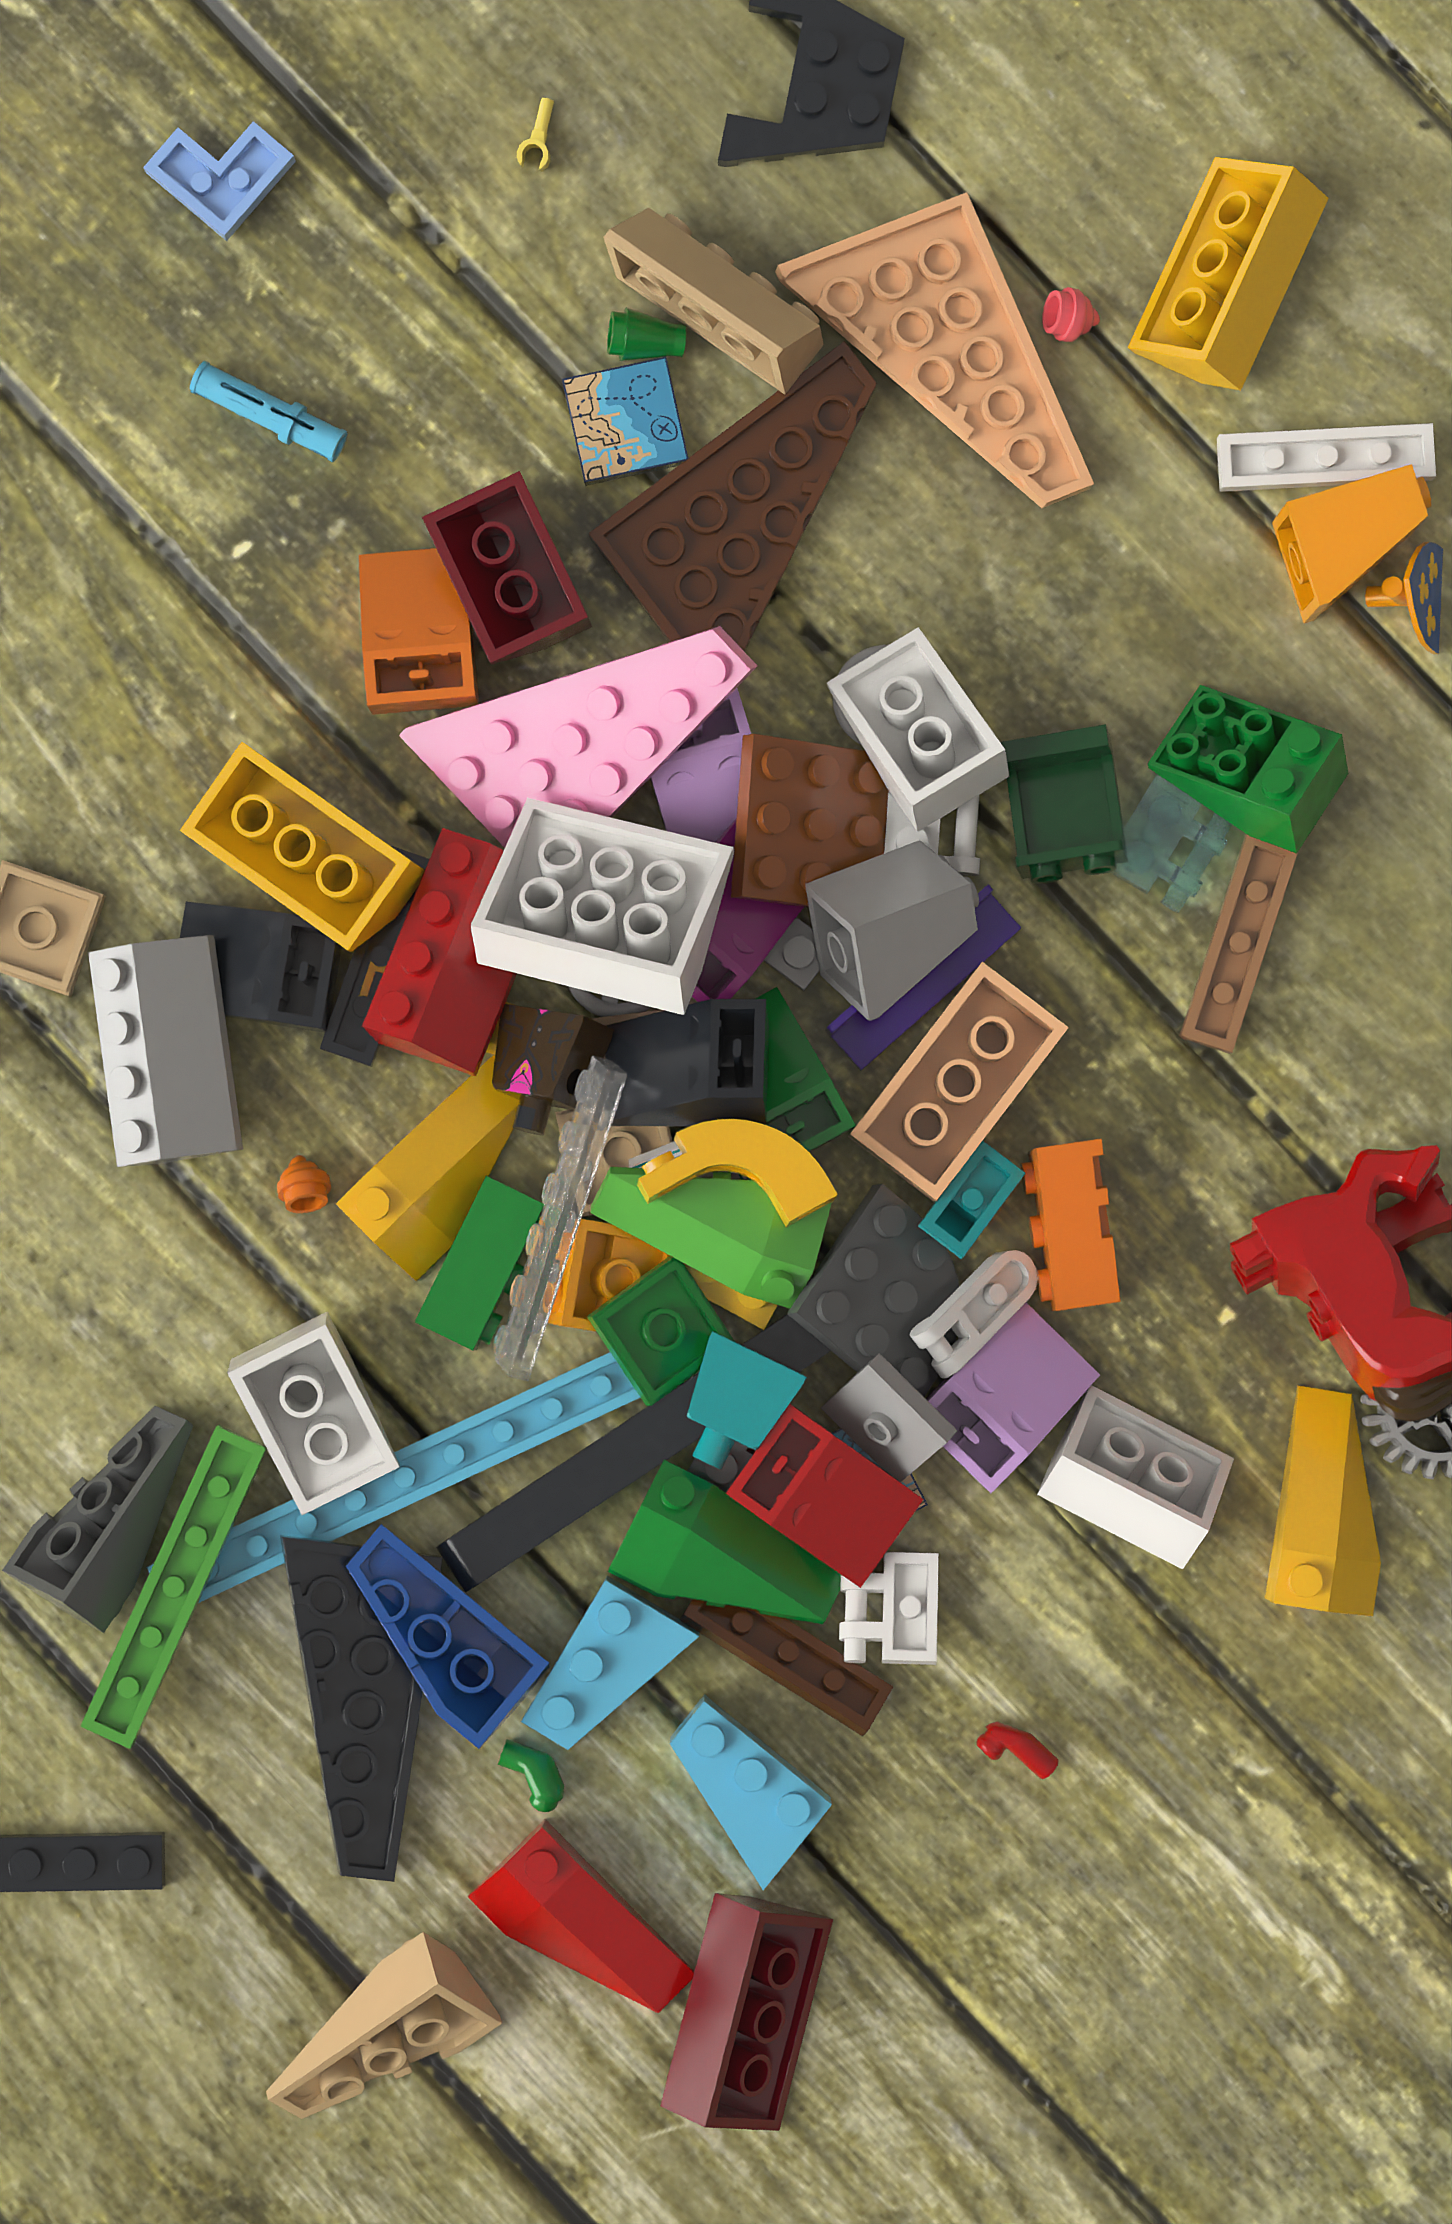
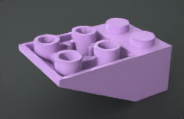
[650,688,751,842]
[926,1303,1100,1493]

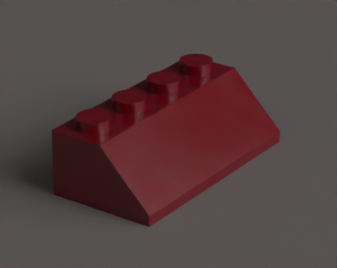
[660,1893,833,2131]

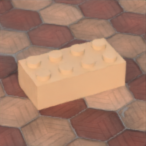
[848,962,1069,1202]

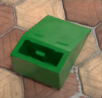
[1148,685,1349,854]
[755,987,856,1152]

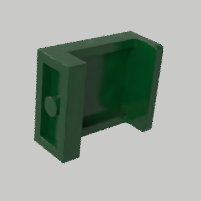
[1000,724,1128,883]

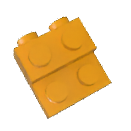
[542,1217,670,1331]

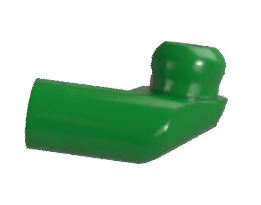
[498,1739,564,1812]

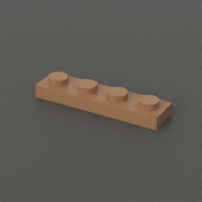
[1179,834,1298,1054]

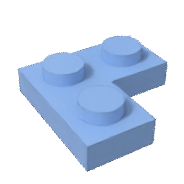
[143,121,296,241]

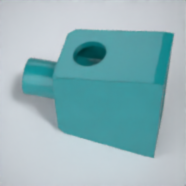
[687,1331,806,1470]

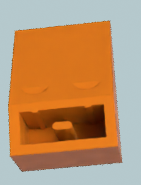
[359,548,479,715]

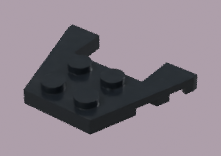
[718,0,905,167]

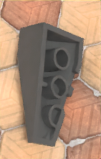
[2,1406,193,1633]

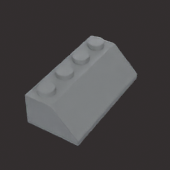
[88,935,243,1167]

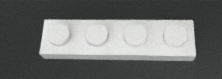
[1217,423,1436,492]

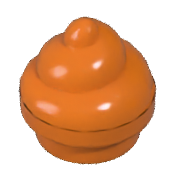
[277,1155,331,1213]

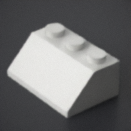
[1037,1385,1234,1569]

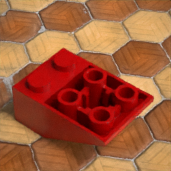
[726,1404,924,1588]

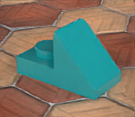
[918,1141,1025,1259]

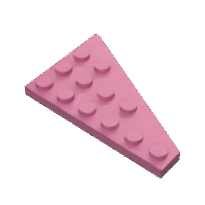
[399,626,757,848]

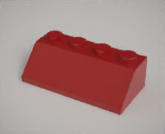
[362,828,517,1076]

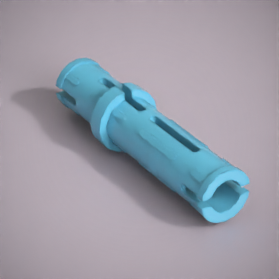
[190,361,348,463]

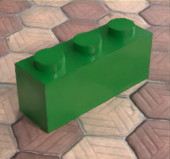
[415,1176,551,1351]

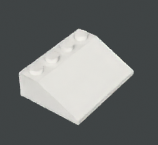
[471,797,734,1015]

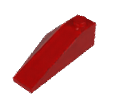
[468,1819,694,2013]

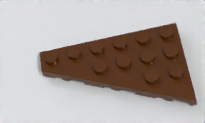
[588,341,877,652]

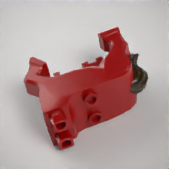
[1230,1145,1452,1422]

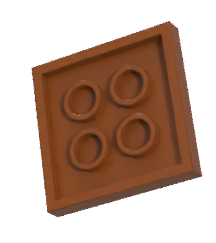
[731,734,889,908]

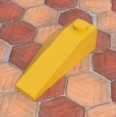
[336,1055,519,1281]
[1265,1385,1381,1616]

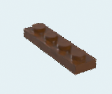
[679,1599,893,1737]

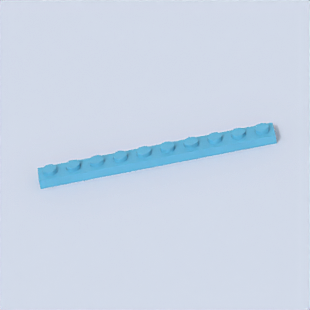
[147,1352,641,1603]

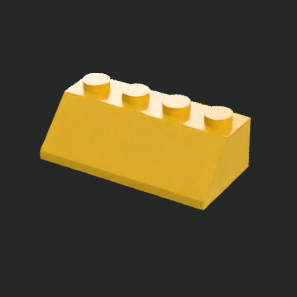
[1128,157,1329,391]
[180,742,425,952]

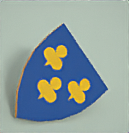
[1365,542,1443,654]

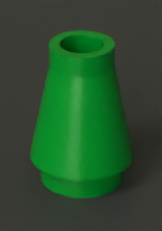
[607,307,687,361]

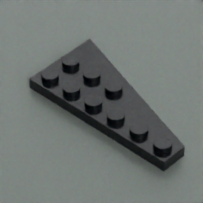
[280,1535,443,1882]

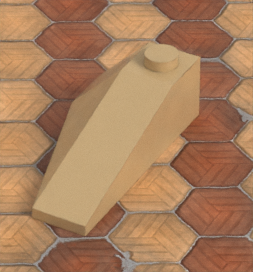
[266,1932,502,2119]

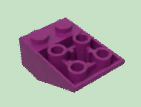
[692,818,804,1002]

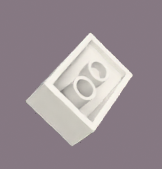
[827,627,1009,832]
[227,1312,400,1515]

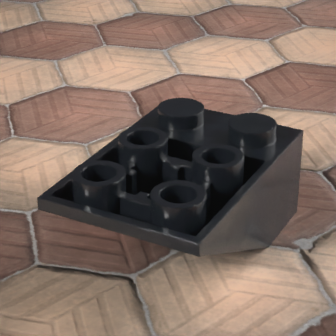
[180,901,342,1033]
[602,999,769,1126]

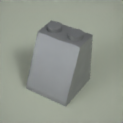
[805,840,979,1021]

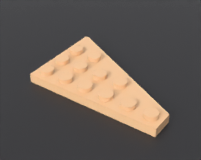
[775,192,1094,508]

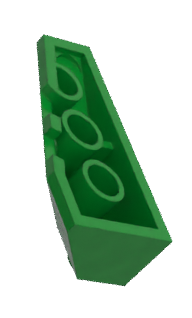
[607,1460,841,1624]

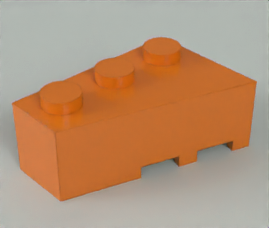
[1021,1139,1120,1311]

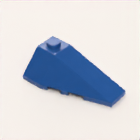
[346,1524,550,1749]

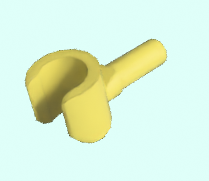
[517,98,554,172]

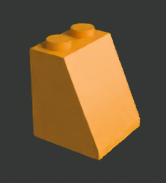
[1272,464,1431,624]

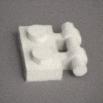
[839,1552,939,1665]

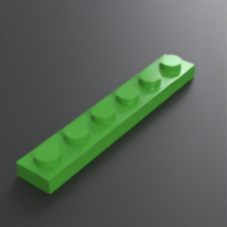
[80,1425,267,1749]

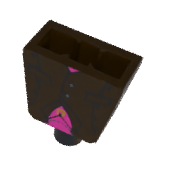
[492,1004,614,1136]

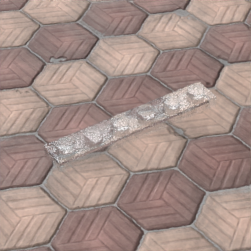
[493,1056,627,1381]

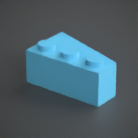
[521,1576,699,1750]
[670,1694,832,1890]

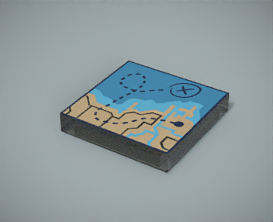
[562,357,688,486]

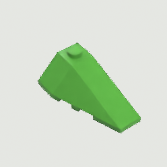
[591,1167,832,1309]

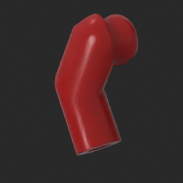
[976,1721,1059,1779]

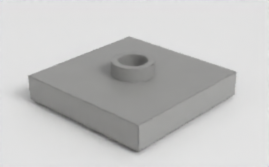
[821,1354,957,1482]

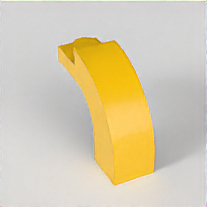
[637,1119,838,1227]

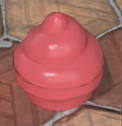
[1042,287,1100,342]

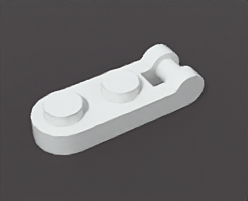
[910,1250,1038,1378]

